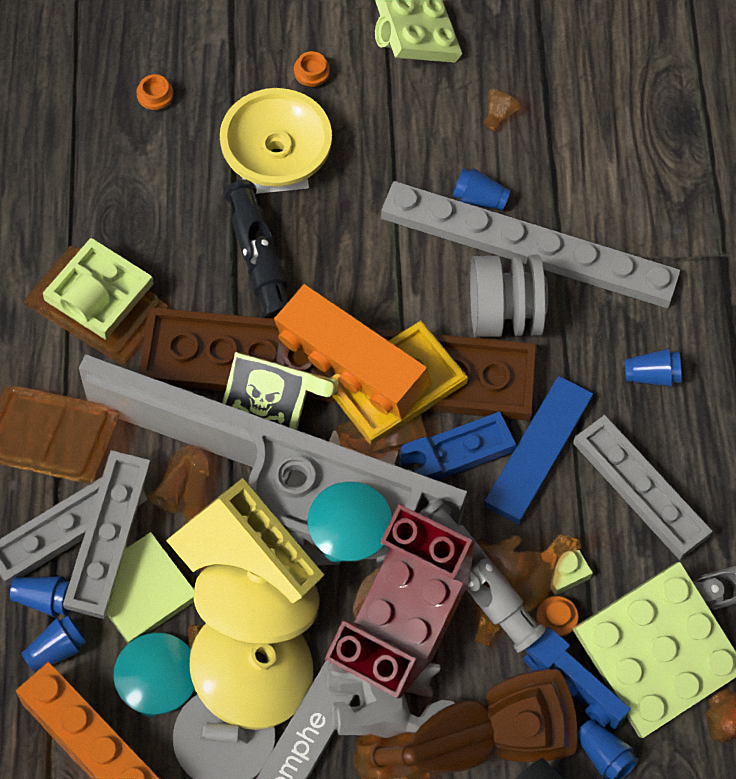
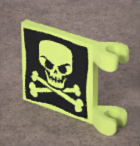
[222,352,338,430]

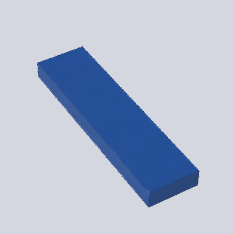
[484,376,593,525]

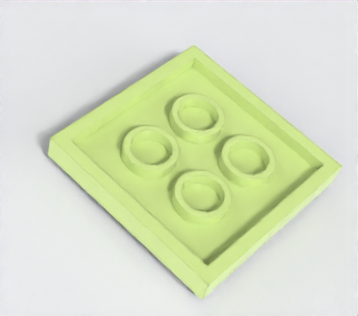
[572,562,736,738]

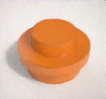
[294,51,330,87]
[136,74,173,110]
[536,596,578,637]

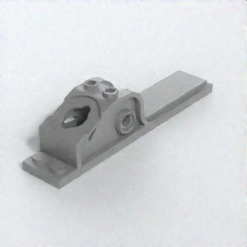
[79,354,467,565]

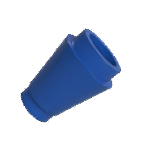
[452,168,510,211]
[625,348,682,387]
[10,576,71,618]
[21,615,87,673]
[577,719,638,779]

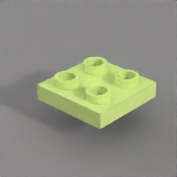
[375,0,462,63]
[43,238,153,340]

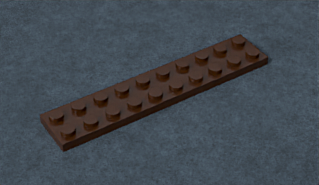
[139,307,536,421]

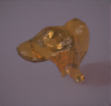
[474,534,582,612]

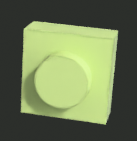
[536,539,593,596]

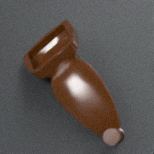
[370,668,577,773]

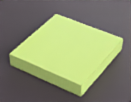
[106,532,194,644]

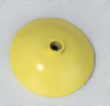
[220,88,332,187]
[194,564,319,644]
[190,623,313,730]

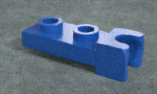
[399,411,516,482]
[522,627,631,732]

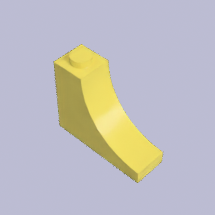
[166,478,324,604]

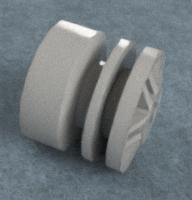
[470,254,548,338]

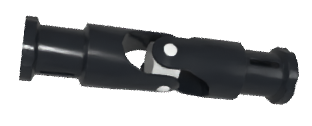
[223,179,289,319]

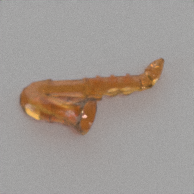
[148,445,209,572]

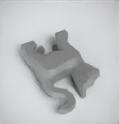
[326,662,454,738]

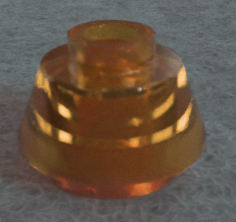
[705,688,736,744]

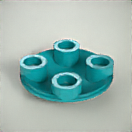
[307,482,392,562]
[114,633,195,717]

